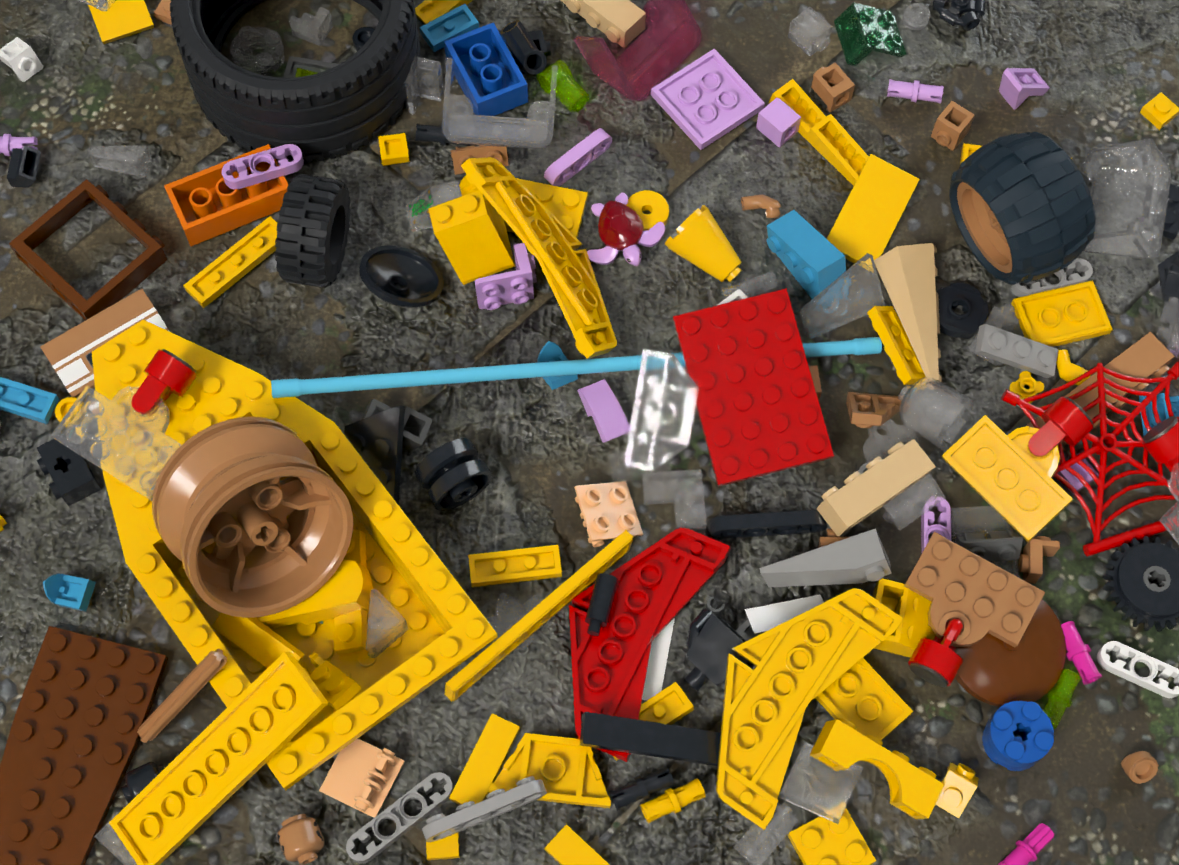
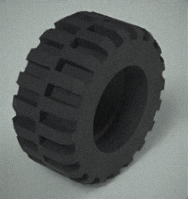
[275,174,351,288]

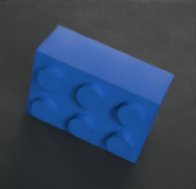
[444,22,528,122]

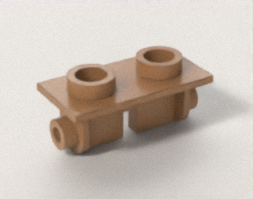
[450,140,509,175]

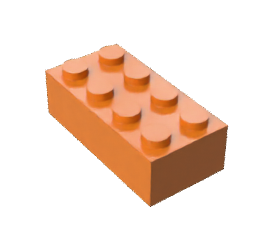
[164,144,288,246]

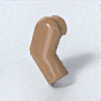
[741,195,781,218]

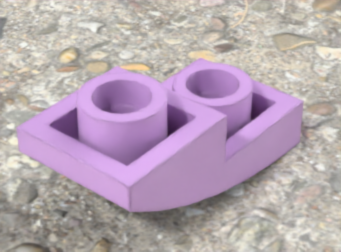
[577,379,632,443]

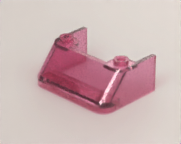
[573,0,702,101]

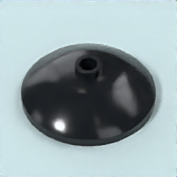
[359,245,444,308]

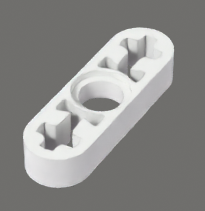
[1097,641,1179,698]

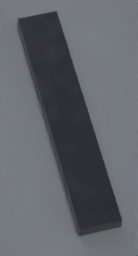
[580,712,721,766]

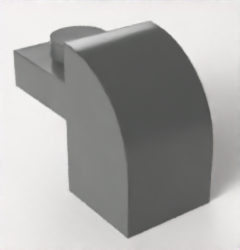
[362,398,433,450]

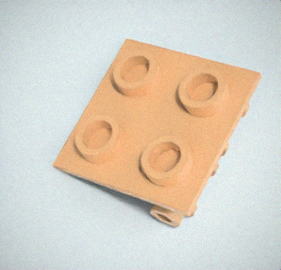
[574,481,643,547]
[319,739,405,818]

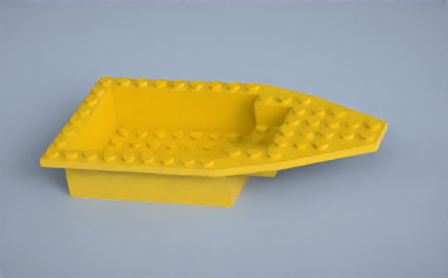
[92,320,498,791]

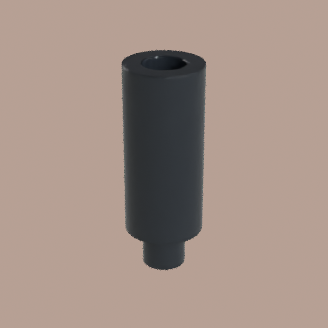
[585,573,619,636]

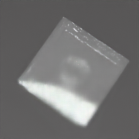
[779,742,864,824]

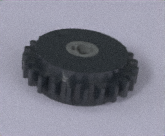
[1102,536,1179,632]

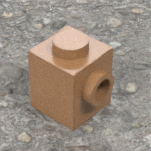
[931,101,975,151]

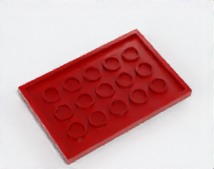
[673,288,834,487]

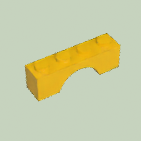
[809,718,945,820]

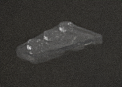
[799,253,885,339]

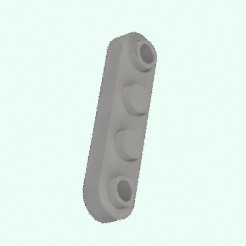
[422,776,547,842]

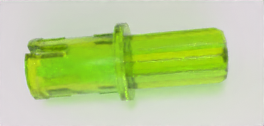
[1043,669,1081,730]

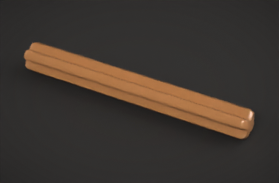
[137,649,227,743]

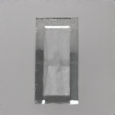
[366,589,409,658]

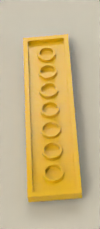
[109,652,329,865]

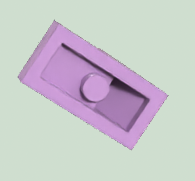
[999,68,1050,110]

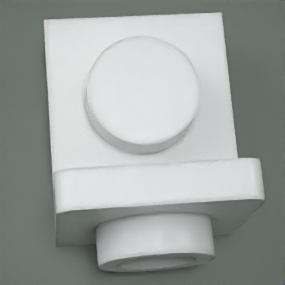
[0,37,43,82]

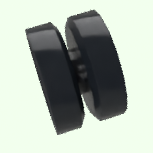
[415,438,492,511]

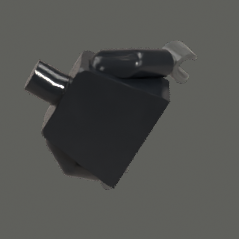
[685,597,755,691]

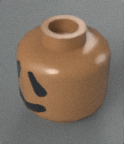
[277,814,324,865]

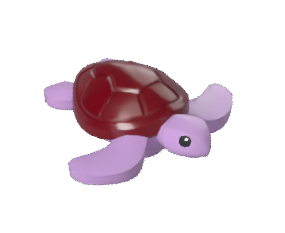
[587,193,665,266]

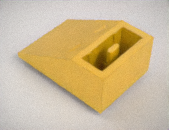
[872,578,935,658]

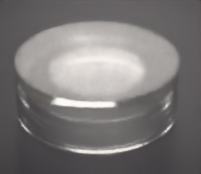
[903,3,931,30]

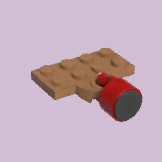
[904,532,1045,687]

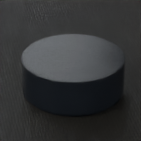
[352,27,375,51]

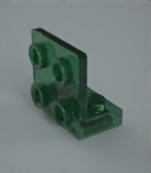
[834,2,906,66]

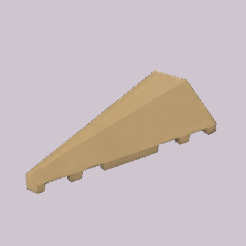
[873,243,942,386]

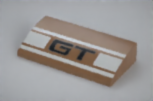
[40,289,170,398]

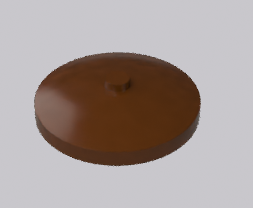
[954,599,1066,707]

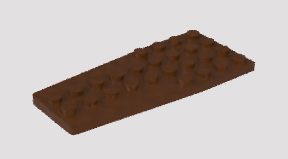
[0,626,168,865]

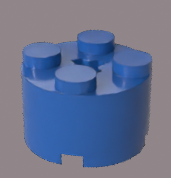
[982,701,1054,771]

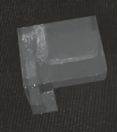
[289,7,333,46]

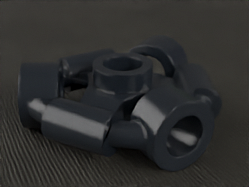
[932,0,985,31]

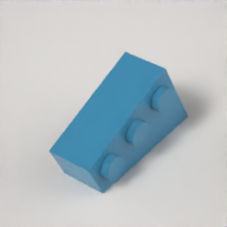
[766,210,848,310]

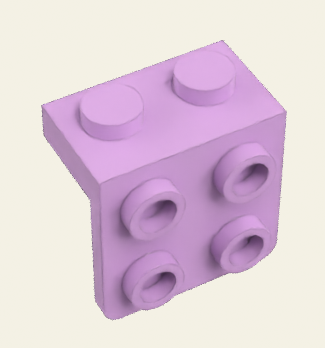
[475,243,537,310]

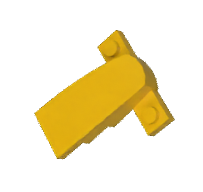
[255,529,373,654]

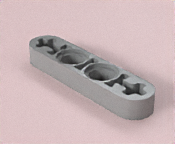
[346,772,453,864]

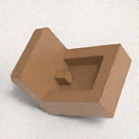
[1019,536,1060,584]

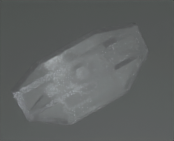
[624,349,699,471]

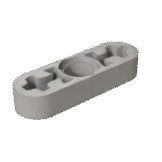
[1011,258,1093,297]

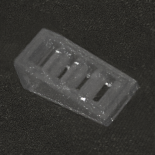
[87,145,152,177]

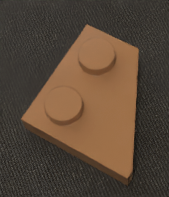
[846,392,904,428]

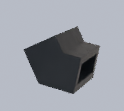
[7,145,41,188]

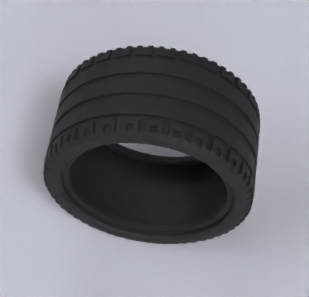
[170,0,421,163]

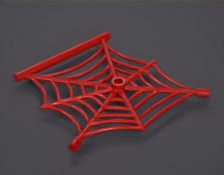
[1001,361,1179,557]

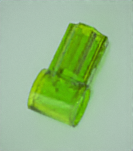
[537,60,589,113]

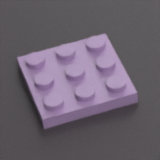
[651,49,765,150]

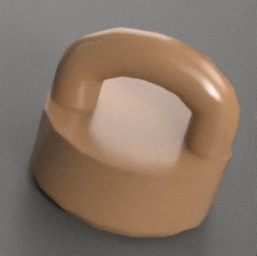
[1121,751,1158,784]

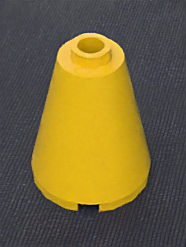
[665,205,742,282]

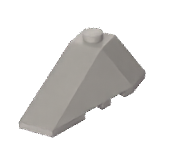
[759,528,892,587]

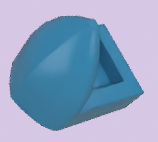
[537,341,578,390]
[43,574,96,612]

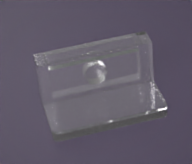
[405,56,444,114]

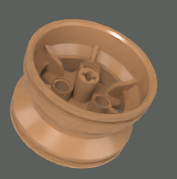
[152,417,353,618]

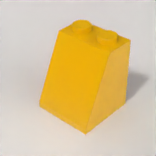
[428,190,515,285]

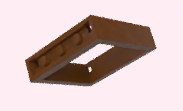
[9,179,167,321]

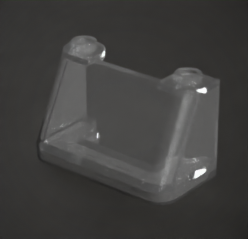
[1082,138,1171,259]

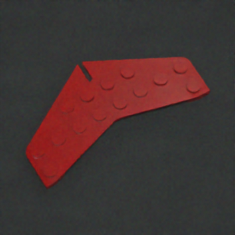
[569,528,730,762]

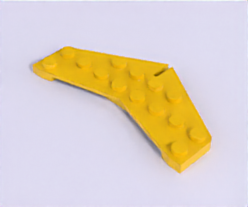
[461,157,617,359]
[716,588,903,830]

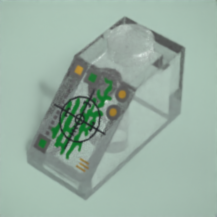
[406,181,462,232]

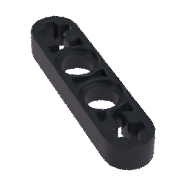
[710,510,827,539]

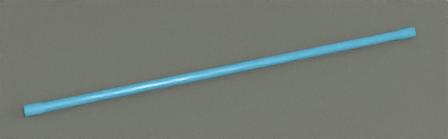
[271,337,882,398]

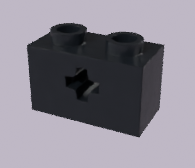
[37,431,101,506]

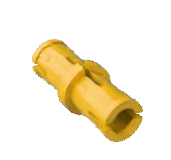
[640,778,706,824]

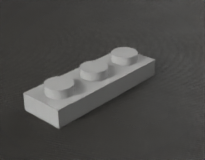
[975,324,1058,378]

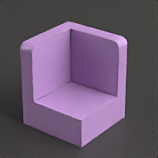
[756,98,801,148]

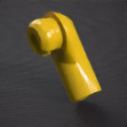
[1056,349,1091,385]

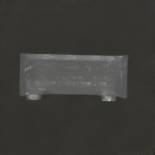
[442,58,558,149]

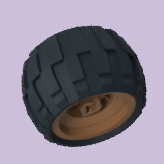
[949,131,1096,285]

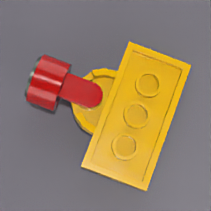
[942,396,1093,542]

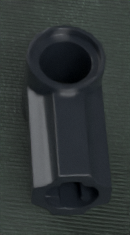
[499,20,547,75]

